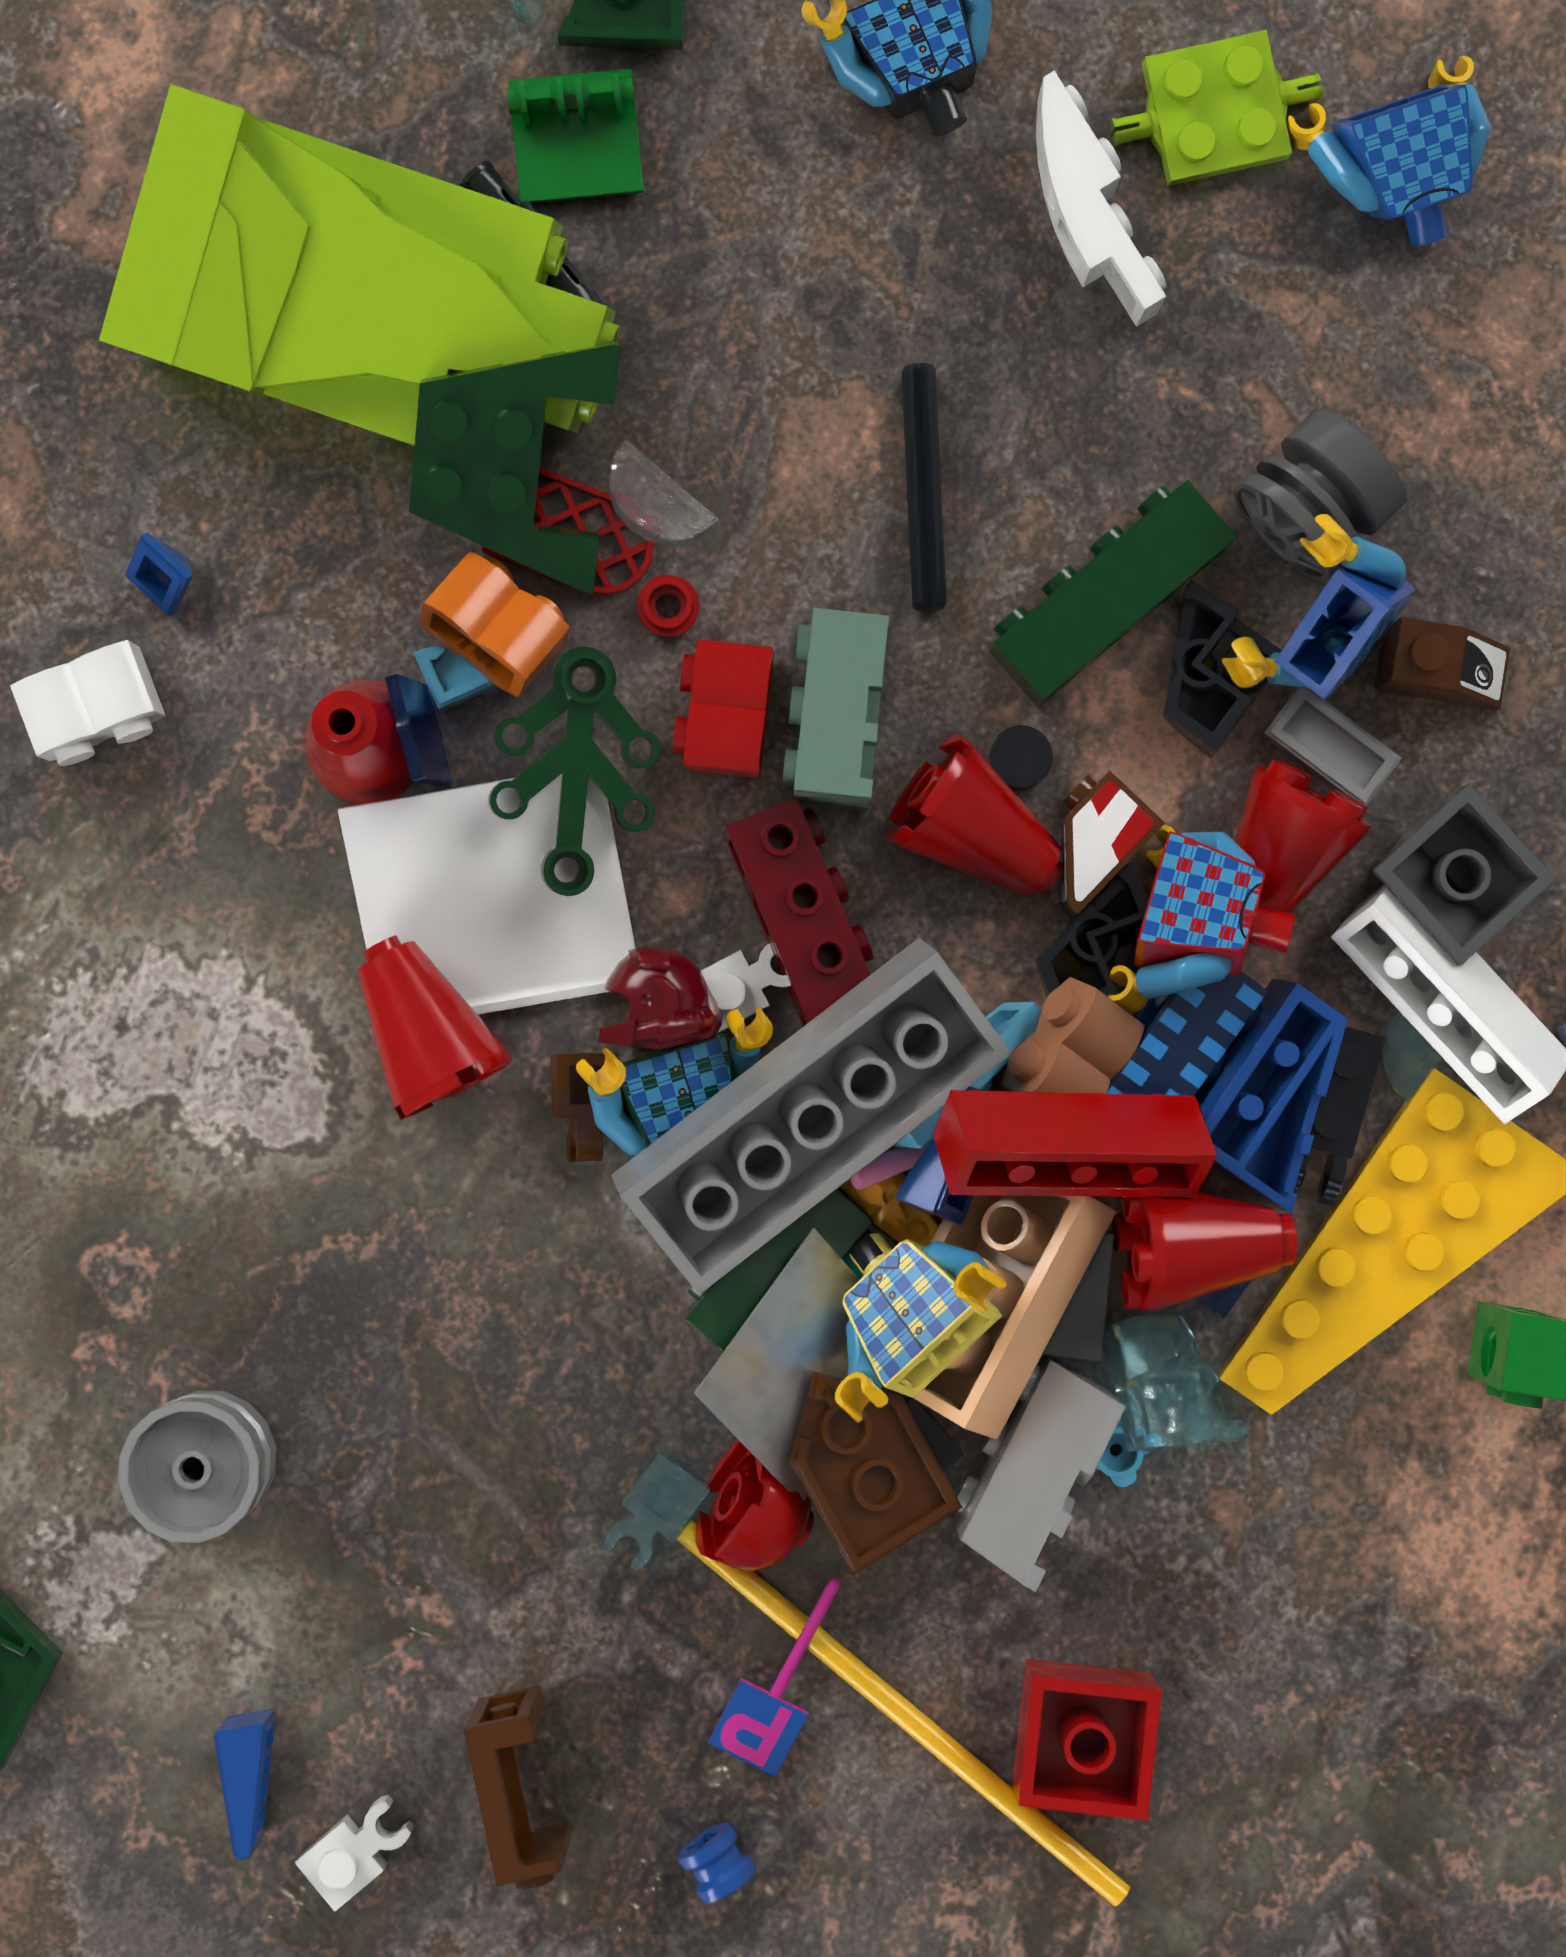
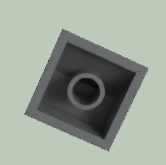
[1372,784,1557,966]

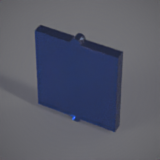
[385,674,453,787]

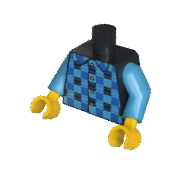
[801,0,992,136]

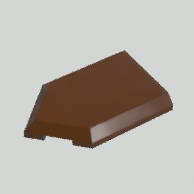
[789,1371,963,1575]

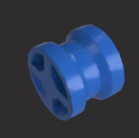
[676,1822,756,1904]

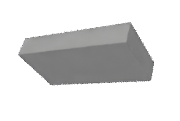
[1261,687,1402,806]

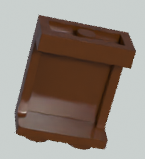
[464,1685,571,1889]

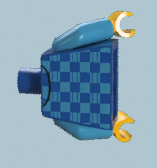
[1287,56,1491,247]
[1221,514,1416,700]

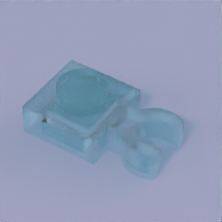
[604,1449,711,1571]

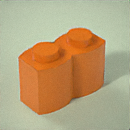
[419,551,570,698]

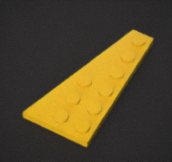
[1216,1068,1566,1415]

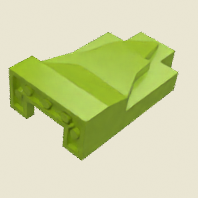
[99,84,620,446]

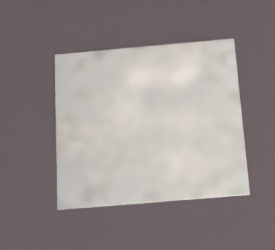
[694,1227,883,1501]

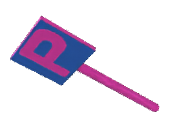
[708,1578,840,1777]

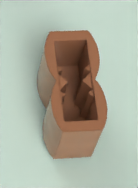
[1002,977,1145,1094]

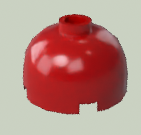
[695,1441,814,1571]

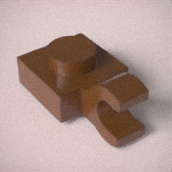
[551,1053,618,1162]

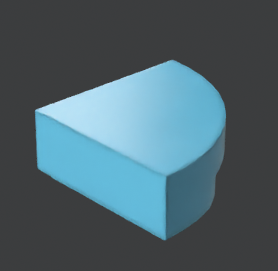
[413,647,498,712]

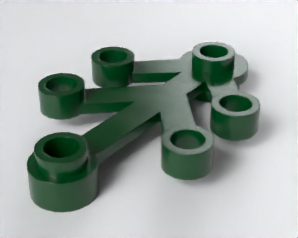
[488,647,661,896]

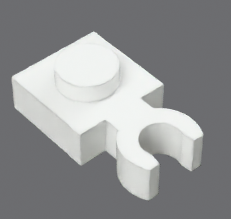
[701,944,791,1034]
[294,1795,414,1912]

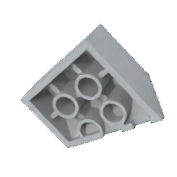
[952,1355,1126,1592]

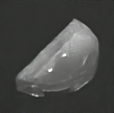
[608,439,719,546]

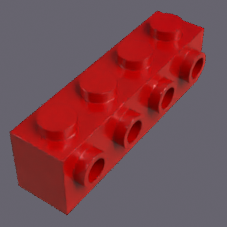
[933,1090,1217,1198]

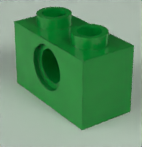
[1467,1301,1566,1409]

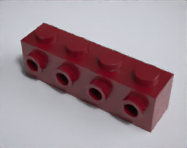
[723,797,874,1026]

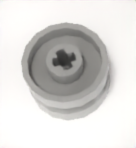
[118,1390,277,1543]

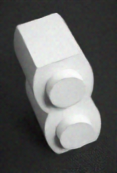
[10,640,166,766]

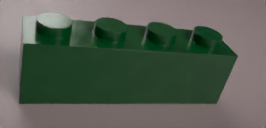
[990,480,1237,708]

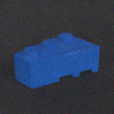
[1194,978,1348,1214]

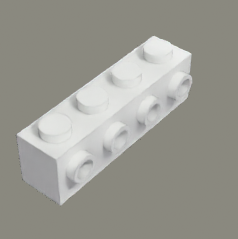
[1331,884,1566,1124]

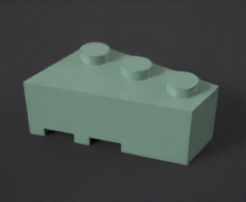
[782,608,889,811]

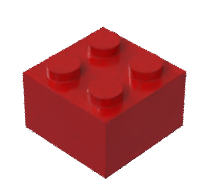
[1012,1658,1162,1821]

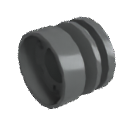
[1234,408,1407,582]

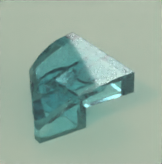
[1104,1315,1248,1453]

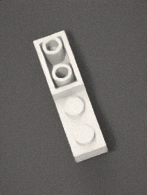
[1036,71,1166,327]

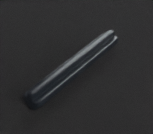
[902,363,947,612]

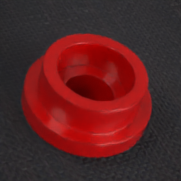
[637,575,700,638]

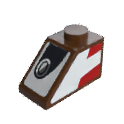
[1375,617,1510,710]
[1059,770,1165,918]

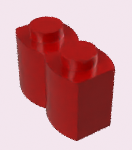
[673,639,774,779]

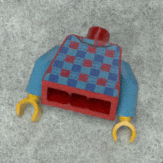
[1108,825,1297,1014]

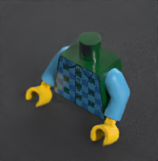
[576,1006,773,1156]

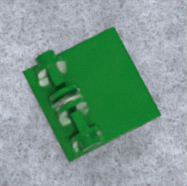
[507,68,644,204]

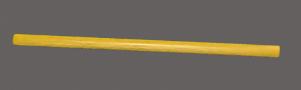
[676,1519,1130,1907]

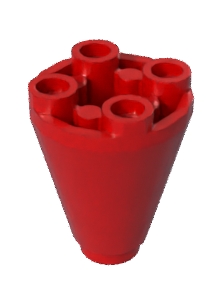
[1235,759,1371,913]
[1112,1192,1297,1311]

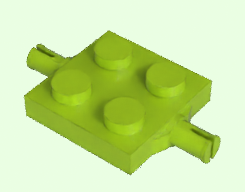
[1110,29,1323,187]

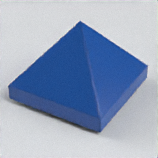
[125,533,193,617]

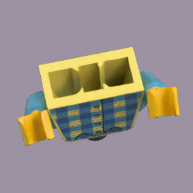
[835,1233,1007,1423]

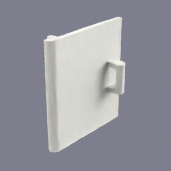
[338,774,636,1015]

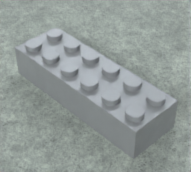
[611,938,1012,1295]

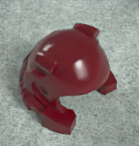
[598,947,722,1049]

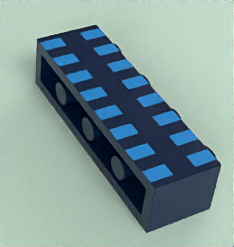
[1107,971,1268,1200]

